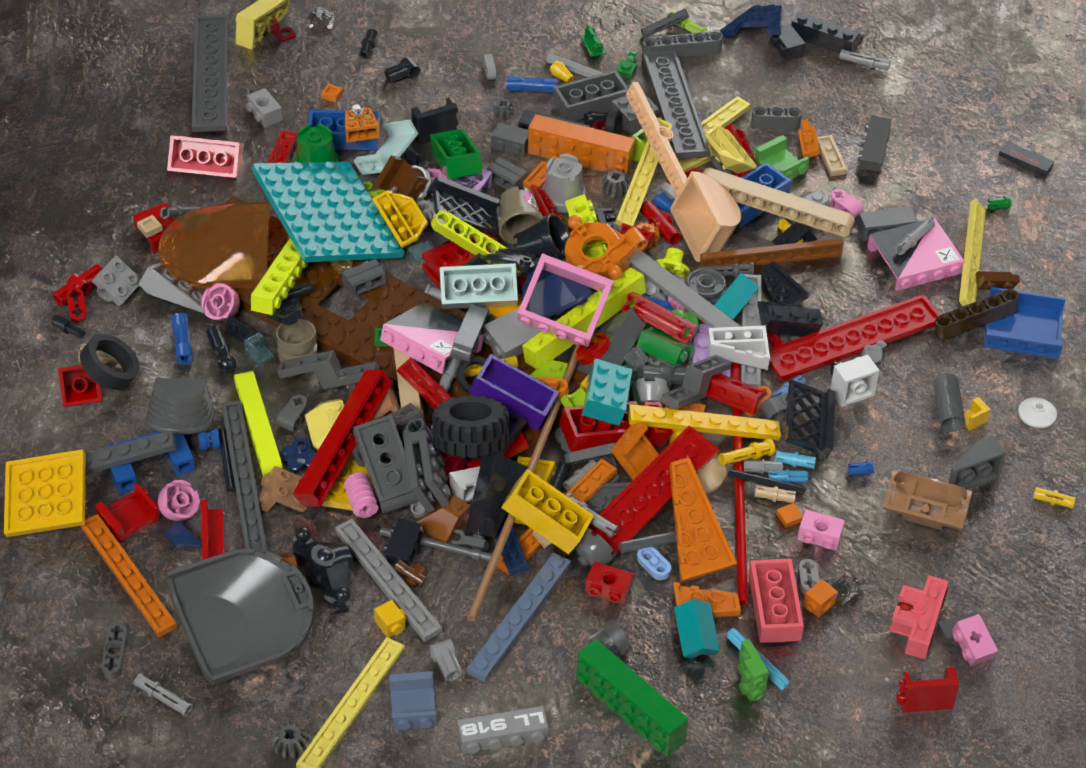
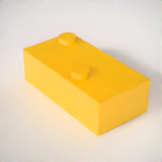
[501,469,594,554]

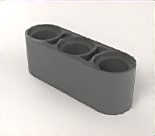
[751,106,802,130]

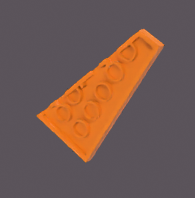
[669,458,737,583]

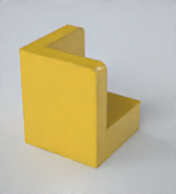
[964,397,991,431]

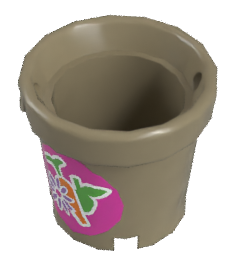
[498,187,543,245]

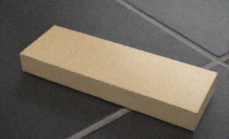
[818,135,848,177]

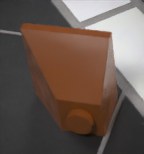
[416,496,471,543]

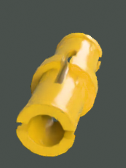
[1033,487,1076,509]

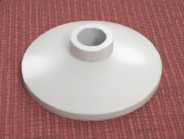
[1018,398,1057,428]

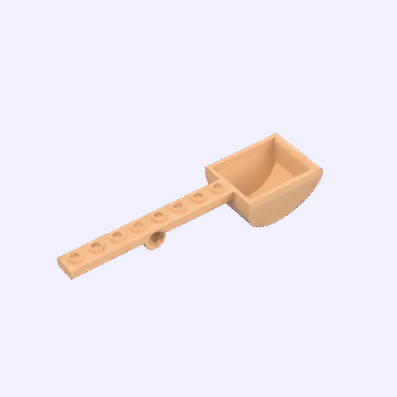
[626,82,741,262]

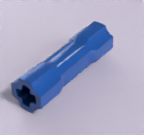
[507,76,558,93]
[171,312,193,365]

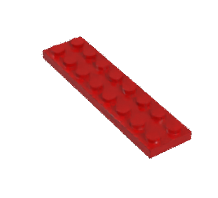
[587,425,719,555]

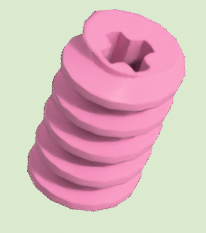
[344,472,378,518]

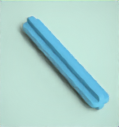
[727,628,790,690]

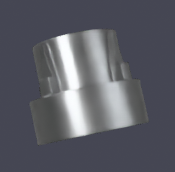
[589,619,632,658]

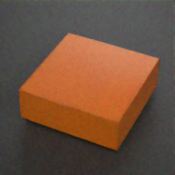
[321,84,344,103]
[776,503,803,528]

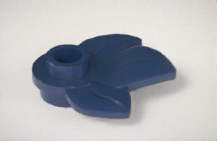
[279,438,316,473]

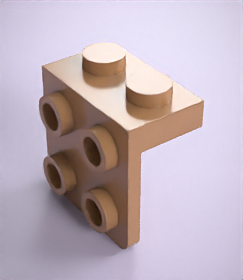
[259,466,307,512]

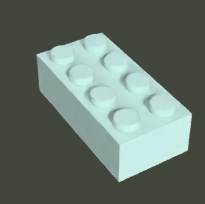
[440,263,518,309]

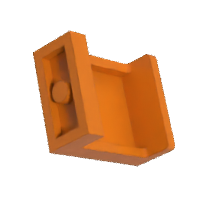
[610,422,659,480]

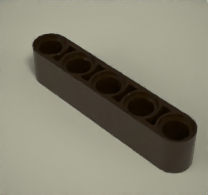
[935,289,1019,340]

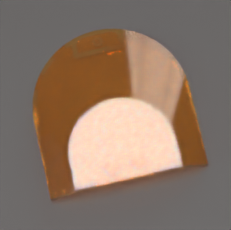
[159,202,272,288]

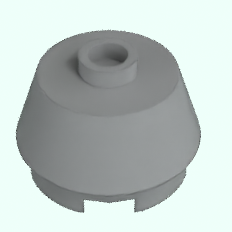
[632,377,670,407]

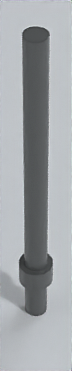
[380,527,492,561]

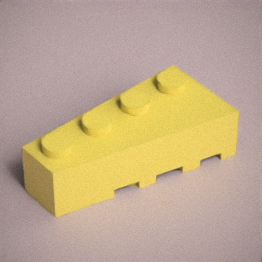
[235,0,290,50]

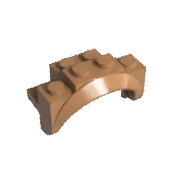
[883,470,973,531]

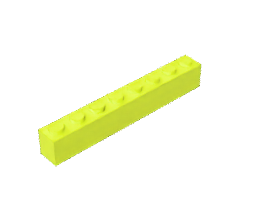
[522,267,646,369]

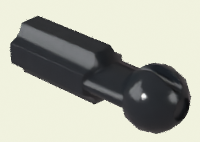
[206,324,237,373]

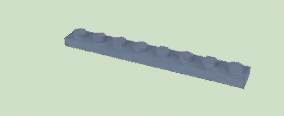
[467,553,571,682]

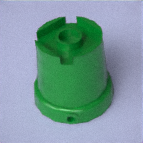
[294,124,339,163]

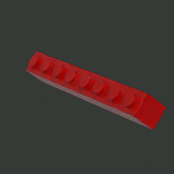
[293,370,392,507]

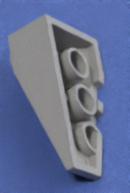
[138,261,206,313]

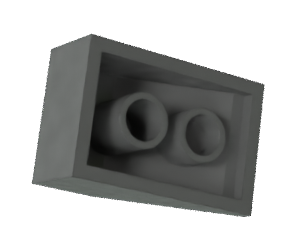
[949,436,1006,489]

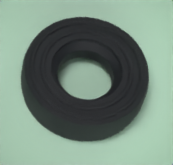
[605,109,622,134]

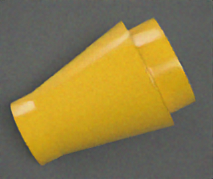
[550,61,574,83]

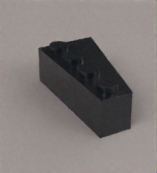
[465,454,528,539]

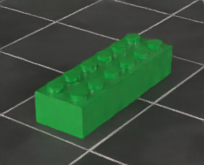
[576,639,688,757]

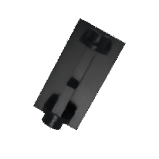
[225,315,263,349]

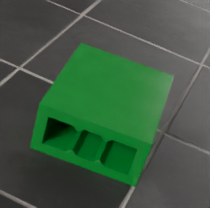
[636,326,695,366]

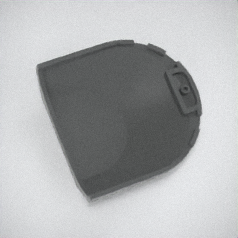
[166,549,313,686]

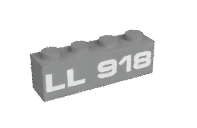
[457,706,548,754]

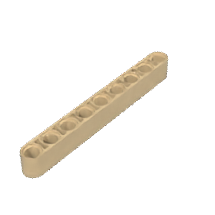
[703,168,855,237]

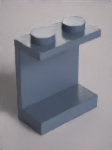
[389,671,437,730]

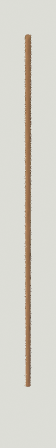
[467,344,580,621]

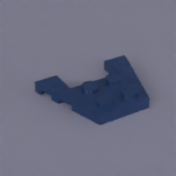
[720,4,783,36]

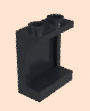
[411,97,458,145]

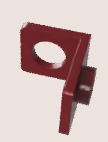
[270,15,296,42]

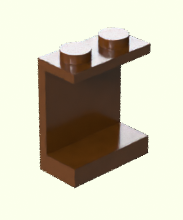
[374,155,429,201]

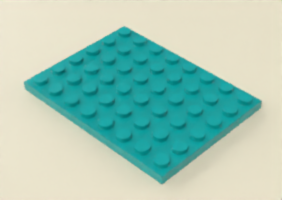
[251,161,405,262]

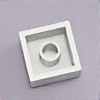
[831,355,879,407]

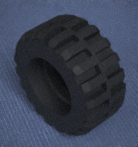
[432,395,509,458]

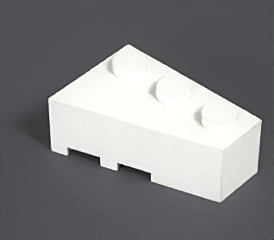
[707,326,770,370]
[449,466,480,505]

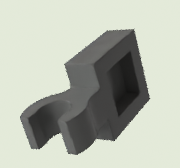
[452,530,490,552]

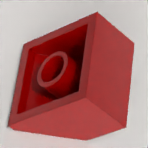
[58,365,102,407]

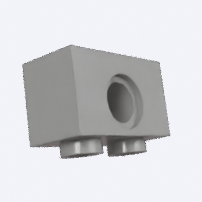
[246,88,283,127]

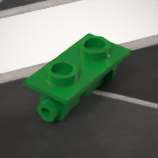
[580,26,607,57]

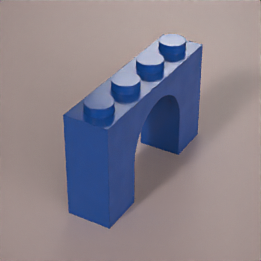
[103,432,195,495]

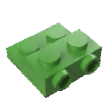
[737,639,769,701]

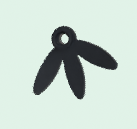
[480,248,537,273]

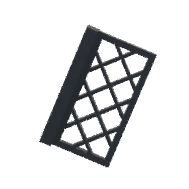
[428,176,500,237]
[785,379,836,461]

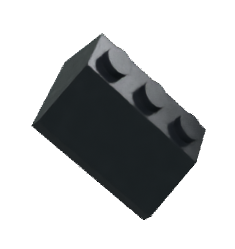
[757,301,823,337]

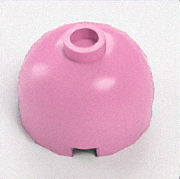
[201,283,240,321]
[158,480,200,521]

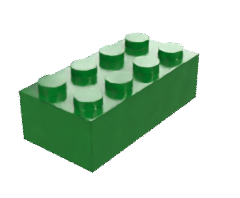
[430,129,482,180]

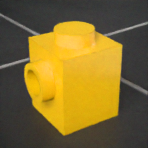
[374,600,407,638]

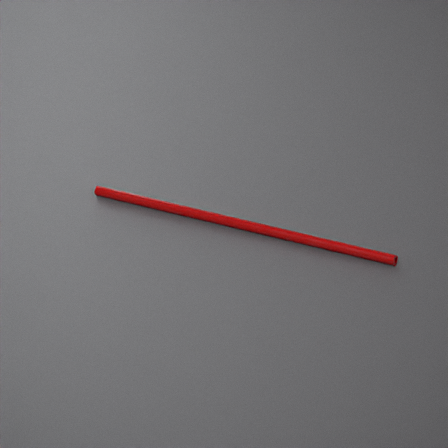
[731,362,748,605]

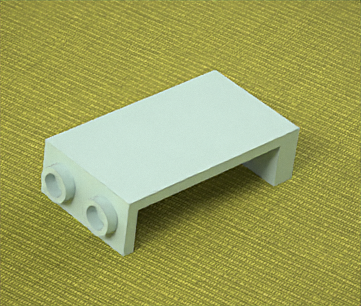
[354,120,418,175]

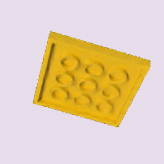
[4,449,86,537]

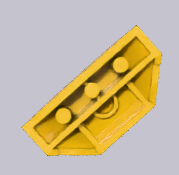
[372,190,428,248]

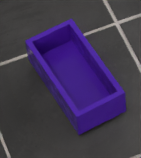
[469,354,559,431]

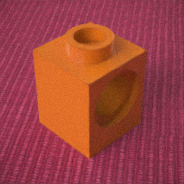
[803,579,838,617]

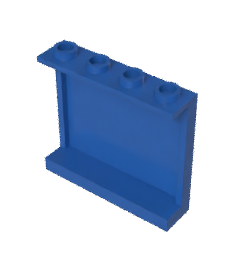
[983,287,1066,359]

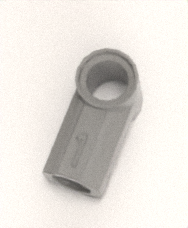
[429,639,462,682]

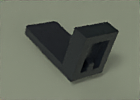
[773,222,817,245]

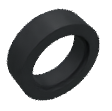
[80,334,140,390]

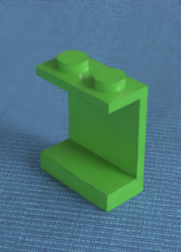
[755,135,809,180]

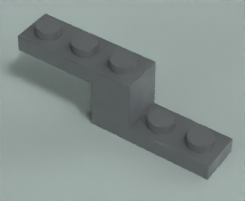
[277,350,380,389]
[661,355,732,409]

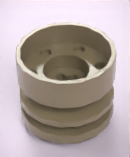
[276,319,318,363]

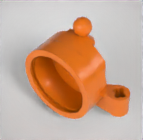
[565,215,648,290]

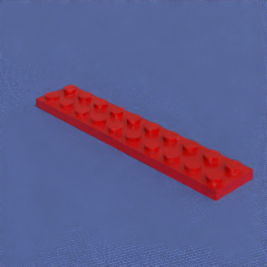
[769,294,940,382]

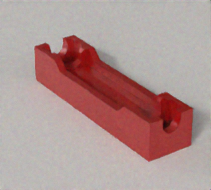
[621,291,698,344]

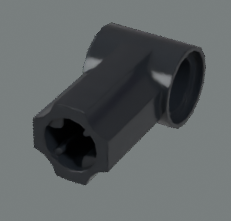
[384,57,421,83]

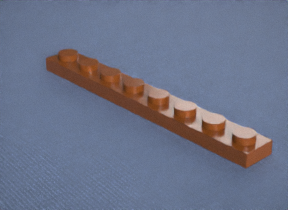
[699,238,844,266]

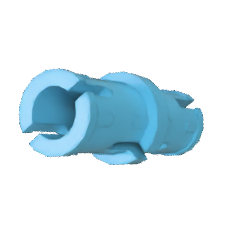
[775,450,816,469]

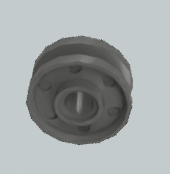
[687,268,726,305]

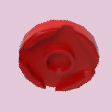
[575,333,610,365]

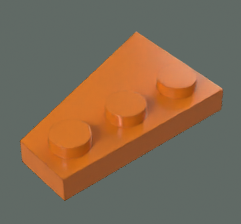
[673,582,741,617]

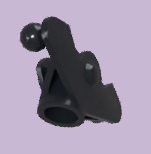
[292,527,353,611]

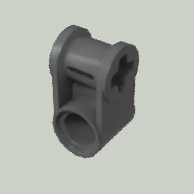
[760,392,798,422]
[276,395,309,433]

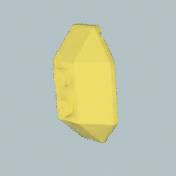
[705,125,757,174]
[305,399,354,458]

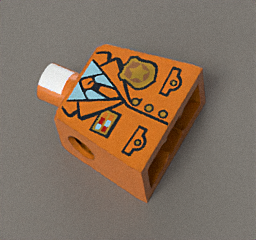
[345,105,379,143]

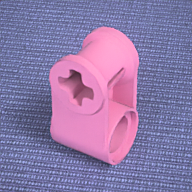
[829,189,863,218]

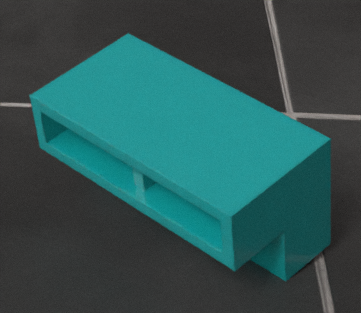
[713,273,759,320]
[674,599,720,659]

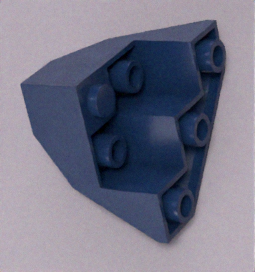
[522,258,593,318]

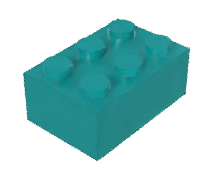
[582,359,632,426]

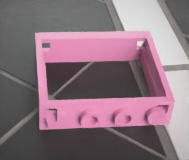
[516,254,614,347]

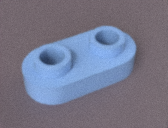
[637,547,671,580]

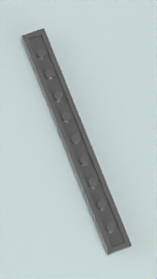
[222,400,267,554]

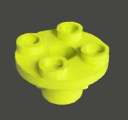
[655,248,690,279]

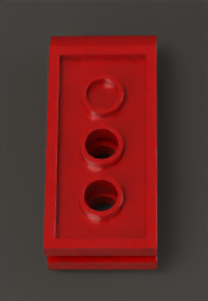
[422,231,502,289]

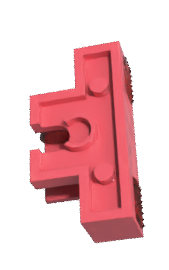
[890,575,949,660]

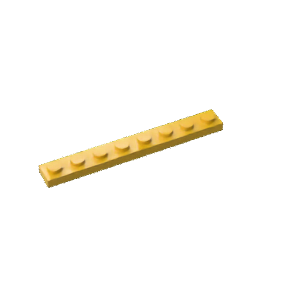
[628,404,781,441]

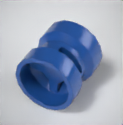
[198,429,220,451]

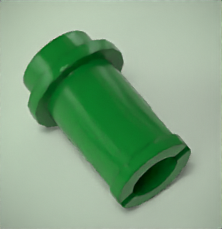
[987,196,1011,210]

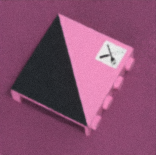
[868,218,964,291]
[380,302,484,374]

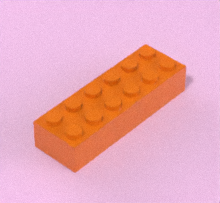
[528,114,635,174]

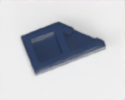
[163,521,202,549]

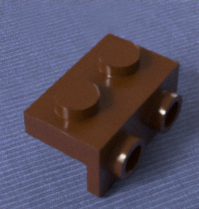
[975,271,1020,290]

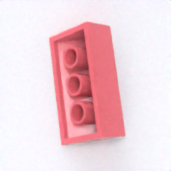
[167,135,244,178]

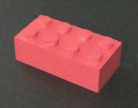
[749,559,804,643]

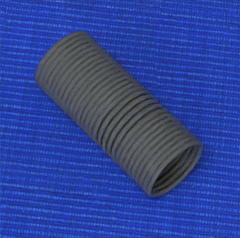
[933,373,965,432]

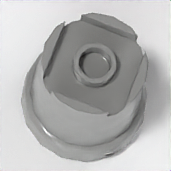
[542,154,587,213]

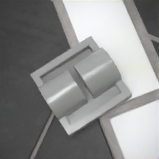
[92,256,141,306]

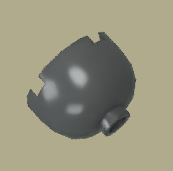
[575,528,616,567]

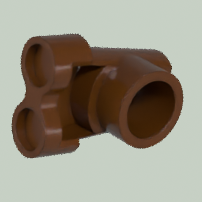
[394,559,429,587]

